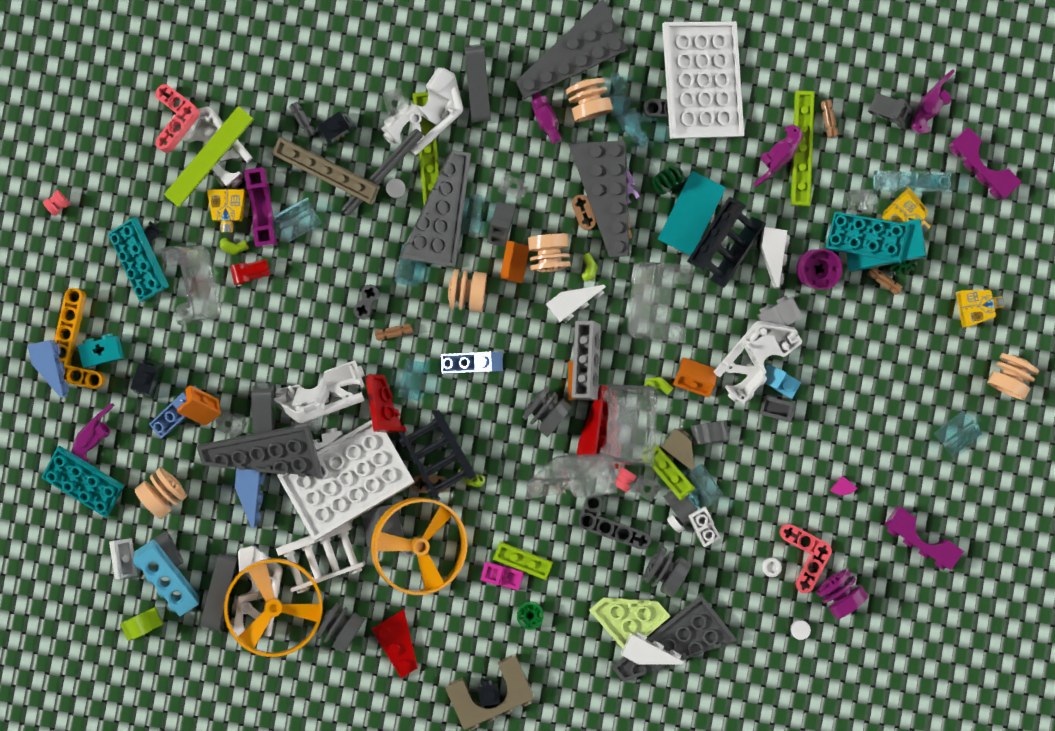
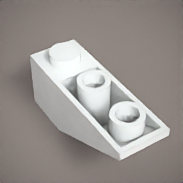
[760,227,790,289]
[546,285,606,323]
[621,632,684,664]

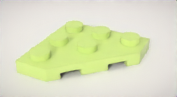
[589,597,670,649]

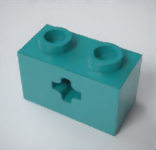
[77,333,125,368]

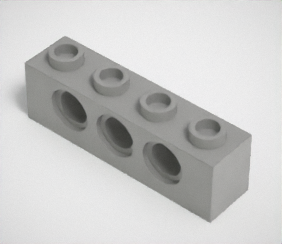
[572,321,601,400]

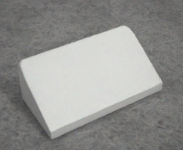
[109,538,138,579]

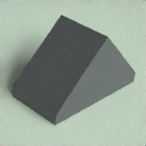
[759,396,796,423]

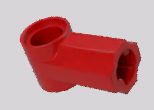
[230,259,271,285]

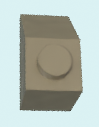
[660,428,695,471]

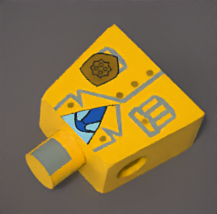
[882,187,931,234]
[207,189,247,233]
[956,290,1004,327]

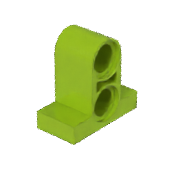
[120,607,164,641]

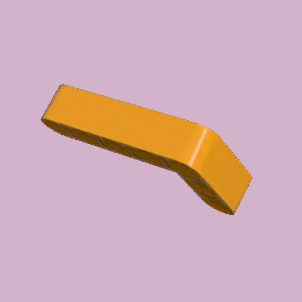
[54,288,106,389]

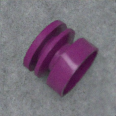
[796,249,842,290]
[816,568,869,619]

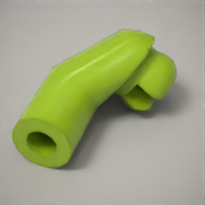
[220,238,249,255]
[582,252,598,282]
[645,377,674,395]
[458,467,485,487]

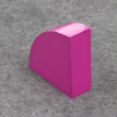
[829,476,857,495]

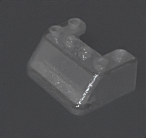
[626,262,694,344]

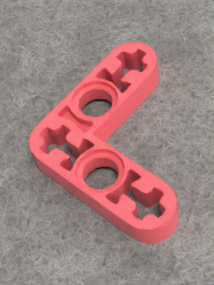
[156,84,200,153]
[779,524,832,593]

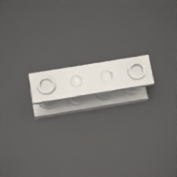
[276,522,365,594]

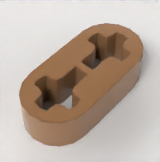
[572,195,596,230]
[412,475,448,493]

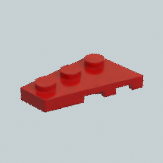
[365,374,407,433]
[371,608,418,678]

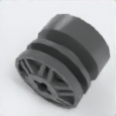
[522,386,572,437]
[643,546,691,598]
[316,602,365,654]

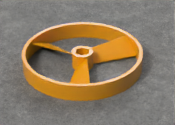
[371,497,468,595]
[224,558,322,657]

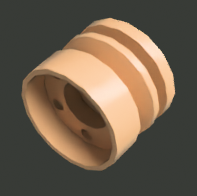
[566,78,613,122]
[528,233,571,273]
[448,269,487,313]
[987,353,1039,400]
[135,467,187,519]

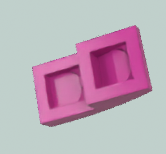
[480,562,525,590]

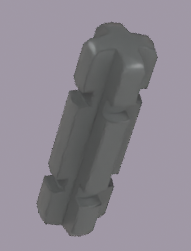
[289,102,316,138]

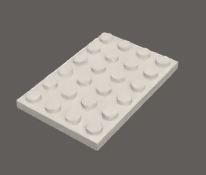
[662,22,744,139]
[277,420,415,542]

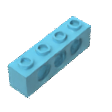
[133,539,200,616]

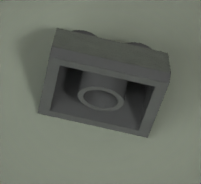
[361,503,405,547]

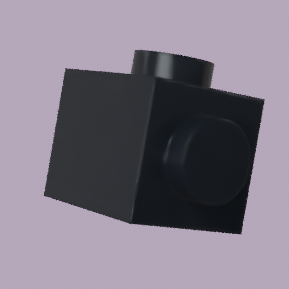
[478,679,500,706]

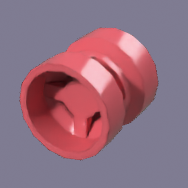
[43,190,70,217]
[611,467,637,493]

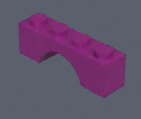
[948,127,1022,200]
[244,167,278,248]
[884,506,964,570]

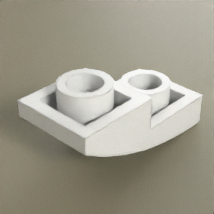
[313,428,343,451]
[688,506,721,547]

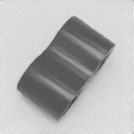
[353,284,380,320]
[691,420,730,445]
[663,490,697,526]
[149,531,184,567]

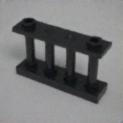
[687,197,766,288]
[398,410,477,501]

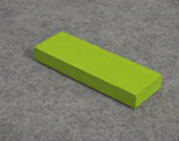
[643,445,695,501]
[493,541,553,580]

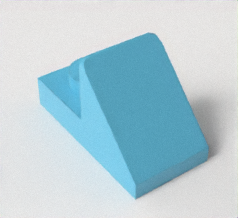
[764,363,801,399]

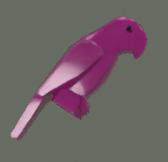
[911,69,955,134]
[531,93,562,144]
[753,125,803,188]
[71,403,115,462]

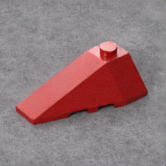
[576,385,621,469]

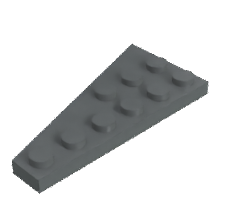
[516,0,628,99]
[568,140,630,257]
[399,150,471,267]
[197,423,324,479]
[611,595,737,682]

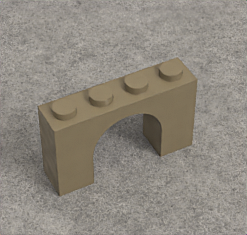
[445,653,534,731]

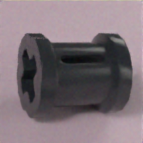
[144,221,164,247]

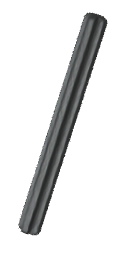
[342,129,423,216]

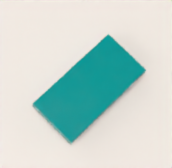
[657,171,726,256]
[825,212,911,263]
[108,217,169,302]
[846,219,927,272]
[41,445,125,518]

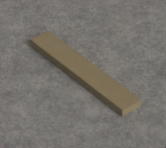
[272,137,380,204]

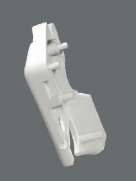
[381,68,463,156]
[172,107,253,189]
[713,321,802,404]
[274,360,365,423]
[231,545,283,637]

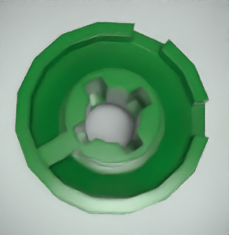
[517,601,544,630]

